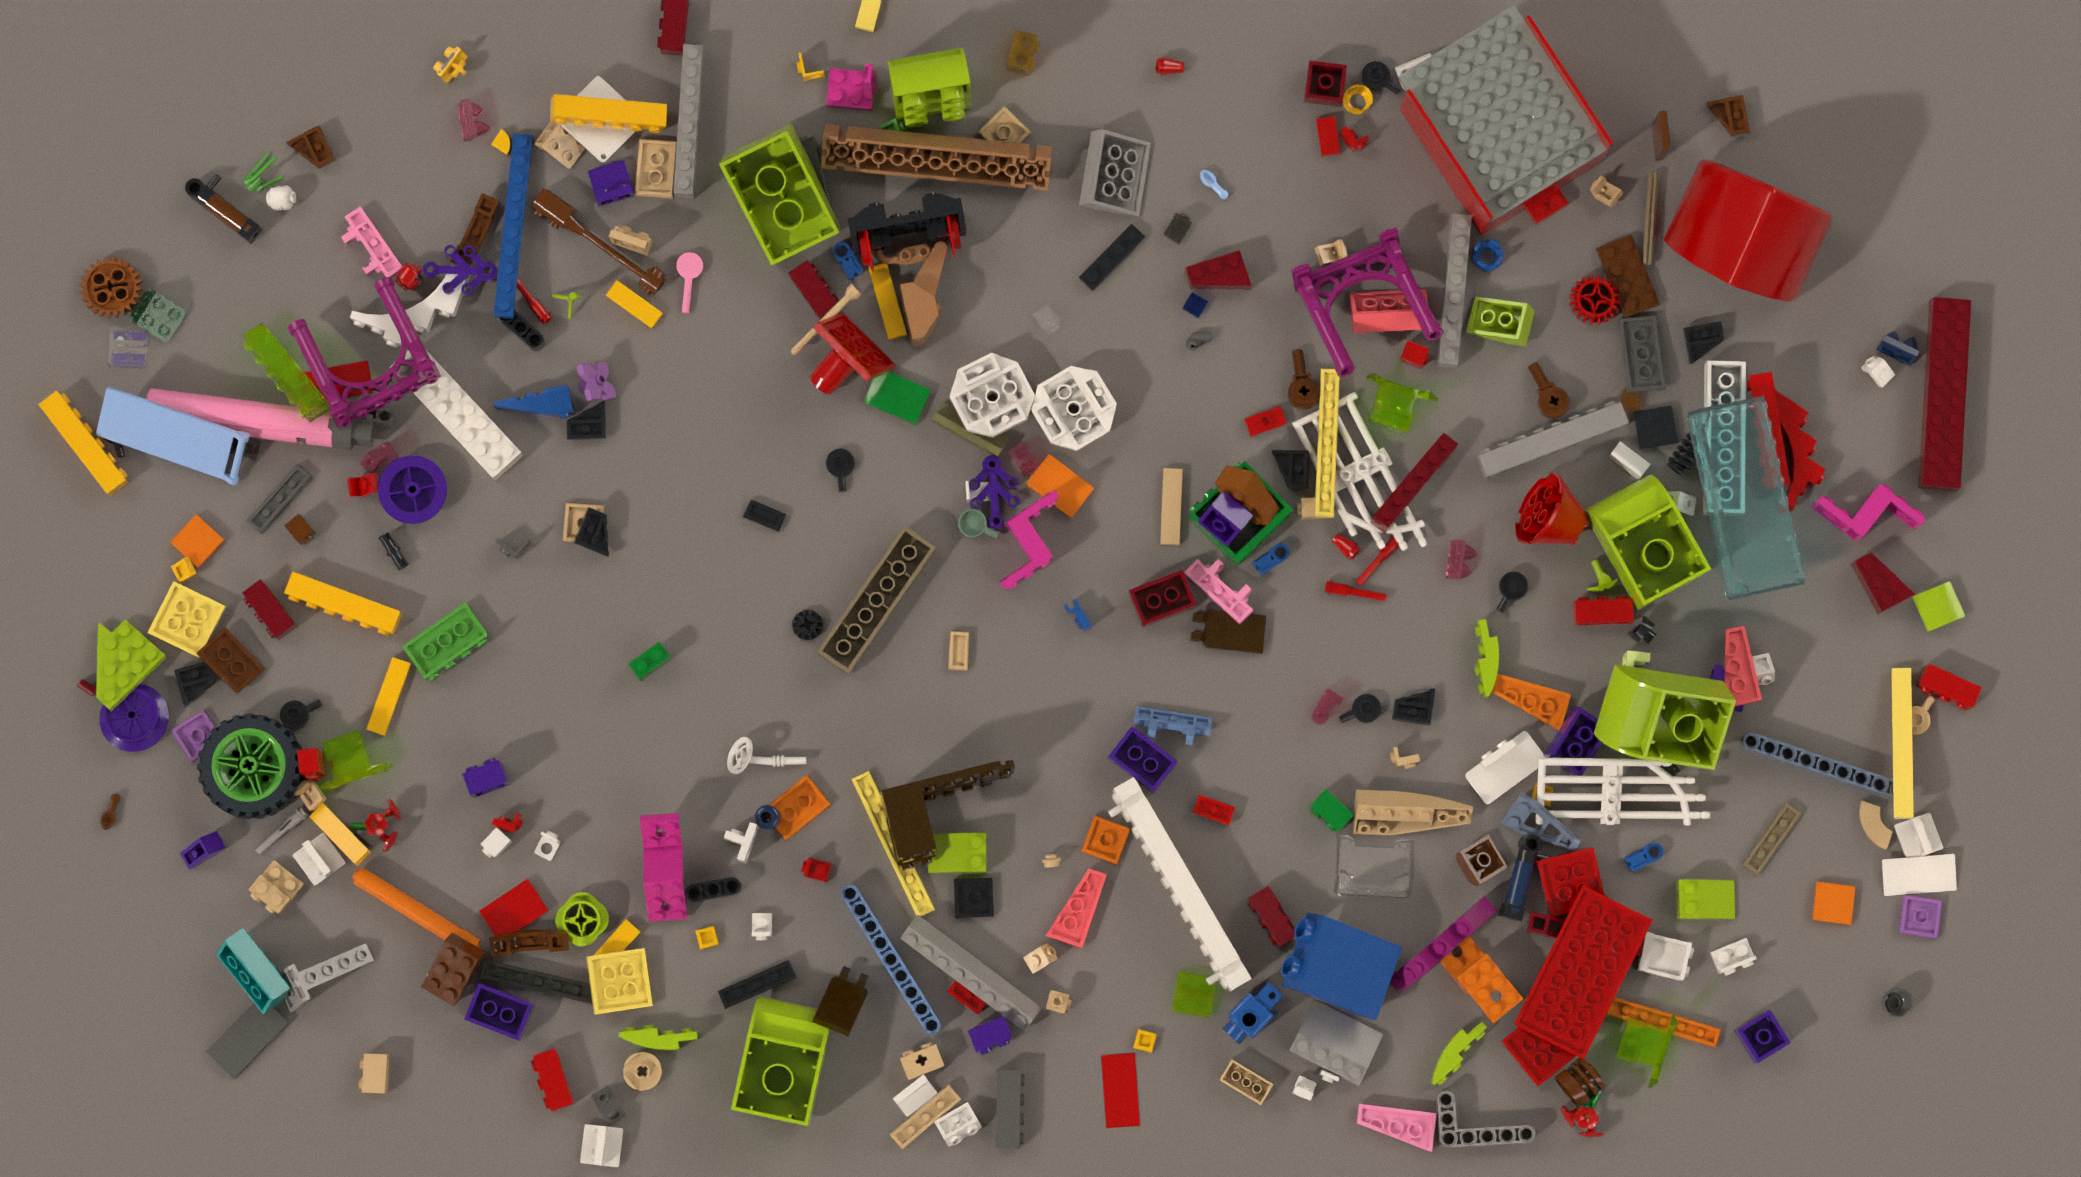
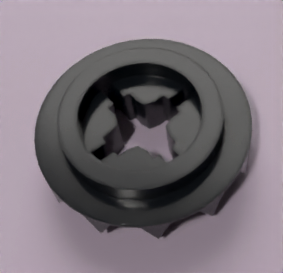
[792,610,823,640]

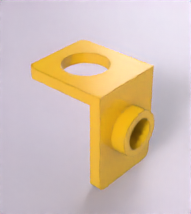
[796,52,825,81]

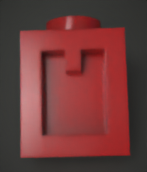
[1339,126,1369,153]
[347,473,378,497]
[492,813,523,834]
[801,857,831,882]

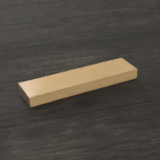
[1160,468,1183,545]
[889,1084,961,1149]

